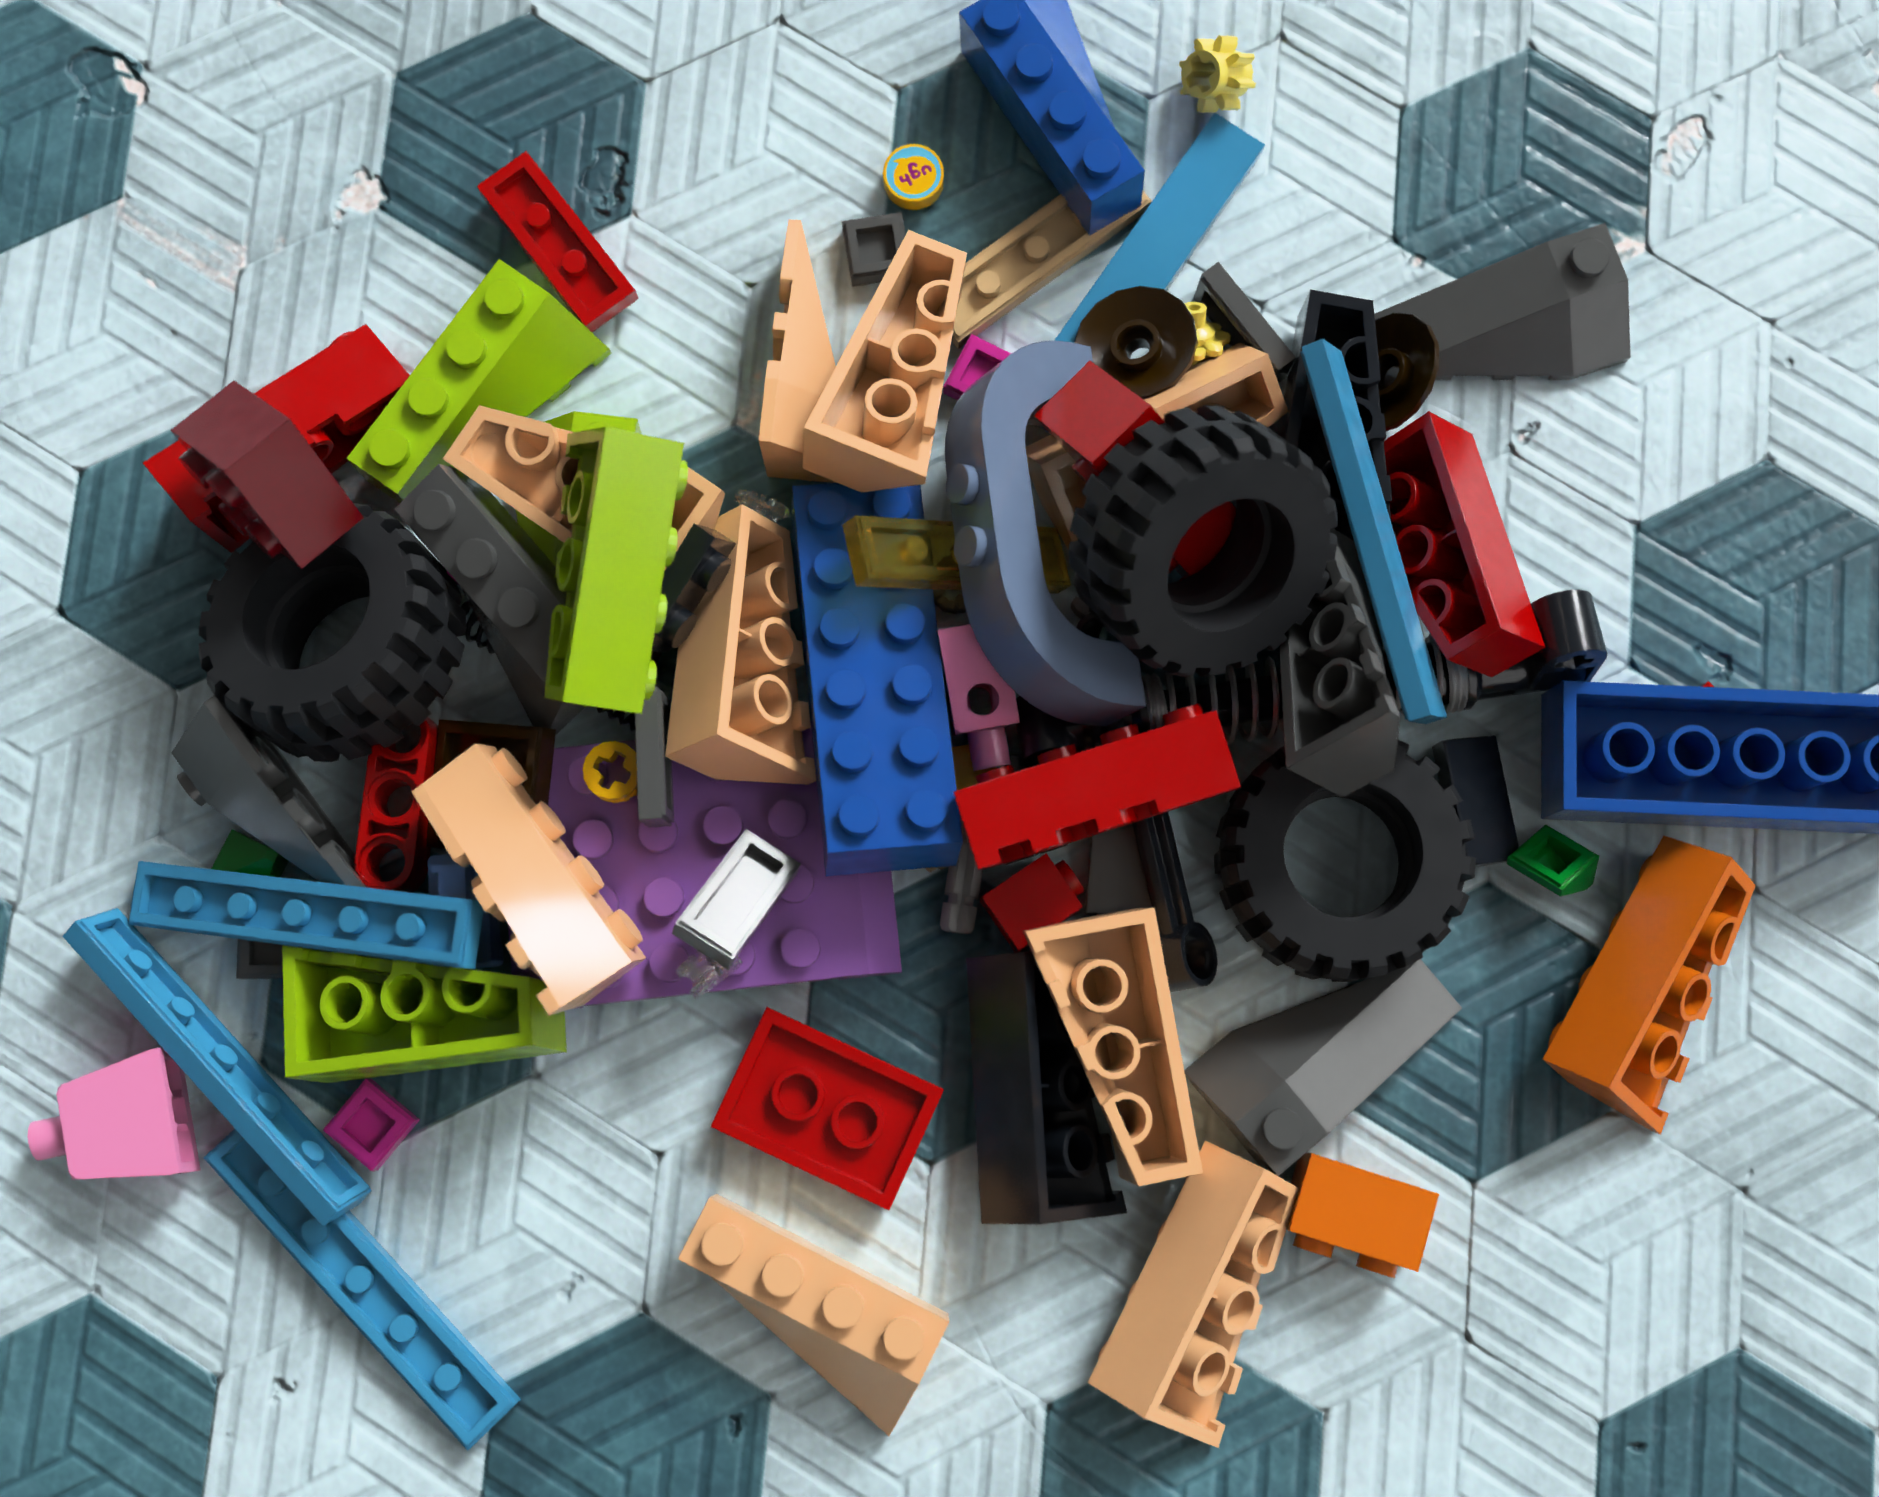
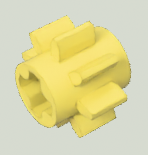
[1179,35,1256,113]

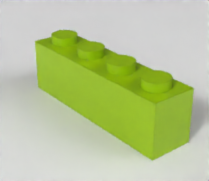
[346,259,611,503]
[544,427,688,714]

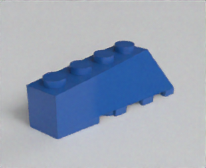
[959,0,1145,236]

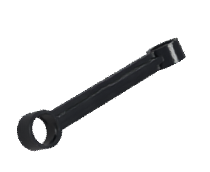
[1076,613,1218,992]

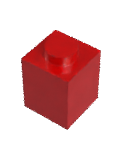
[980,853,1084,953]

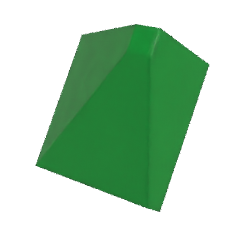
[1507,824,1600,897]
[211,829,289,877]

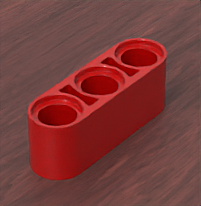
[355,718,438,893]

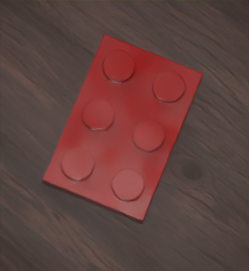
[710,1007,944,1210]

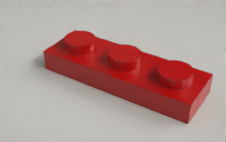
[477,151,639,332]

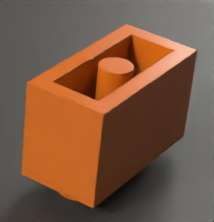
[1286,1152,1439,1278]

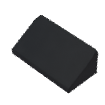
[1432,735,1519,867]

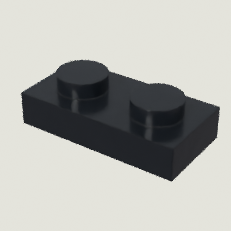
[652,523,736,653]

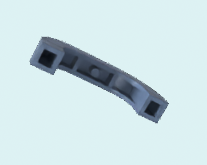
[945,341,1146,726]

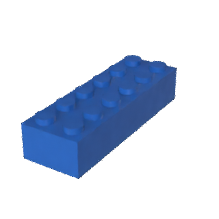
[791,483,963,877]
[1541,681,1879,834]

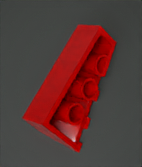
[1384,411,1545,678]

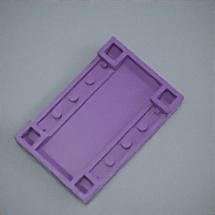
[508,721,902,1009]

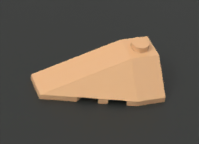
[758,219,837,483]
[443,405,725,571]

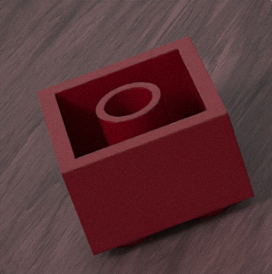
[171,380,364,569]

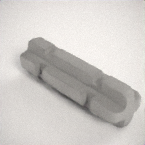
[940,811,983,934]

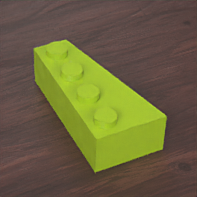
[282,945,567,1083]

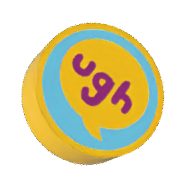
[883,144,944,210]

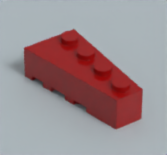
[143,324,410,553]
[1034,360,1236,581]
[953,703,1242,870]

